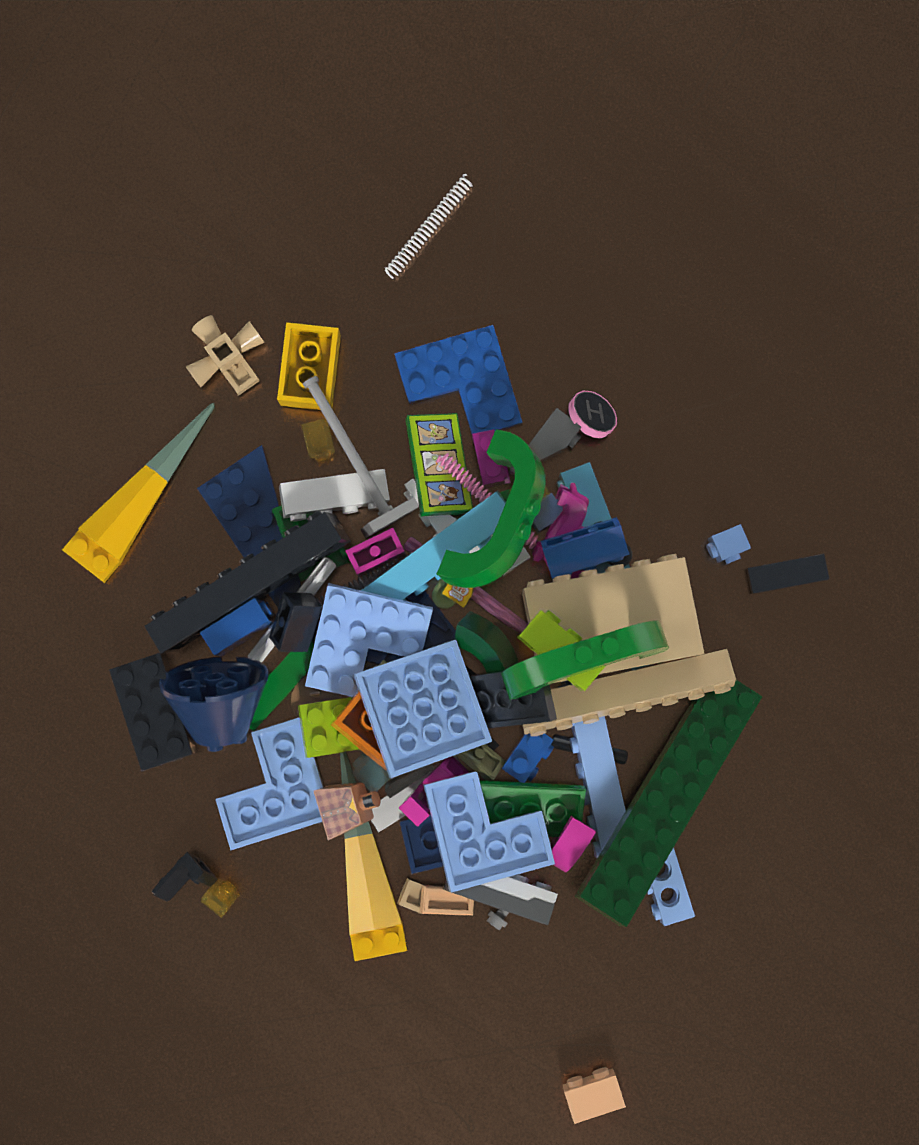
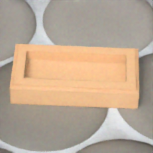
[420,885,474,916]

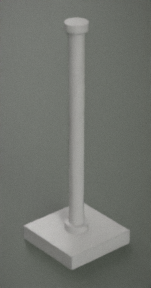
[303,376,419,539]

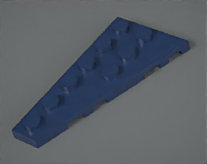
[197,445,302,608]

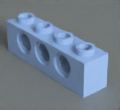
[647,848,695,926]

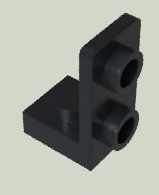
[152,852,218,902]

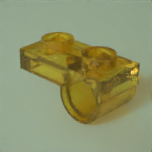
[201,879,239,918]

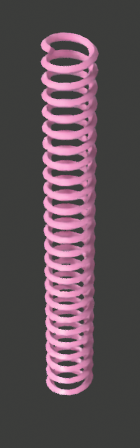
[436,453,538,549]

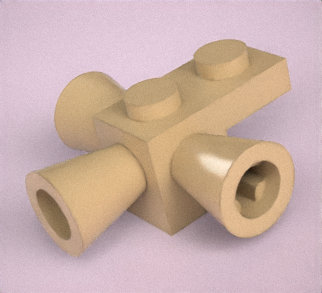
[185,315,264,395]

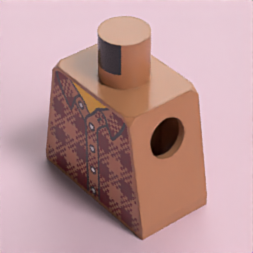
[314,782,381,840]

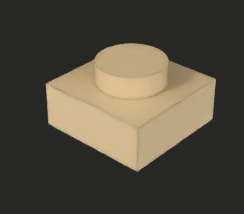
[397,878,423,914]

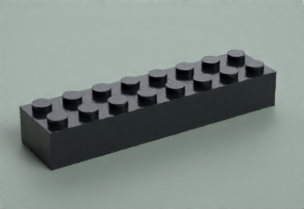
[145,511,352,654]

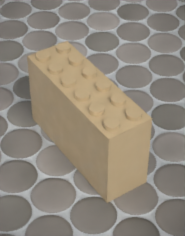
[522,554,704,683]

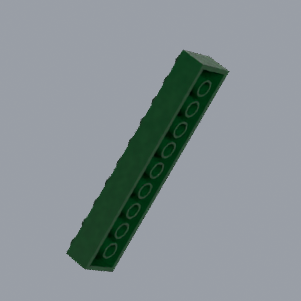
[574,680,763,927]

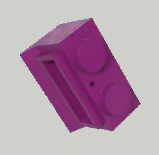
[472,429,511,489]

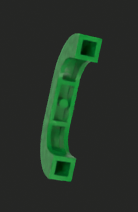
[436,429,546,588]
[501,620,669,700]

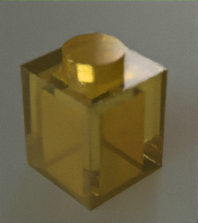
[301,419,336,461]

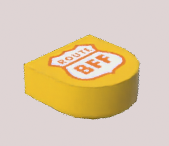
[442,584,474,608]

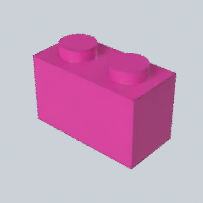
[346,528,405,577]

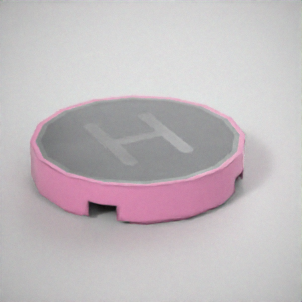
[568,390,617,438]

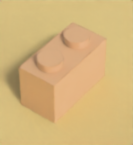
[562,1067,626,1124]

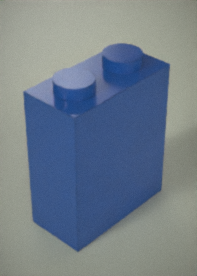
[200,598,275,656]

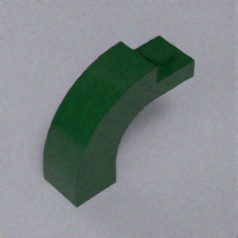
[455,611,518,673]

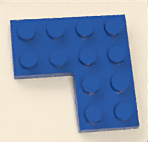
[394,325,523,434]

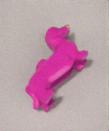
[532,483,589,579]

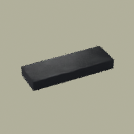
[746,554,829,594]

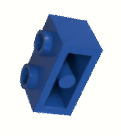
[501,733,554,783]

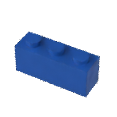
[540,517,629,579]

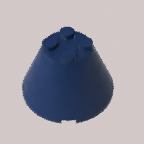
[159,656,269,752]

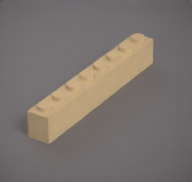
[523,649,736,736]

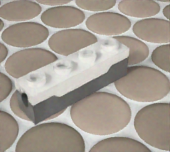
[443,875,558,925]

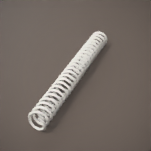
[385,174,473,279]

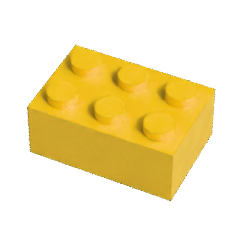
[277,322,341,410]

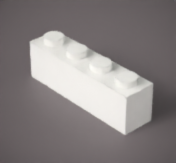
[279,469,390,521]

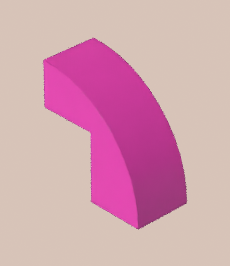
[399,756,469,827]
[550,816,596,872]

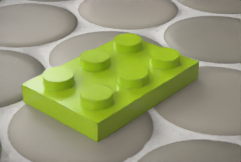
[298,697,359,758]

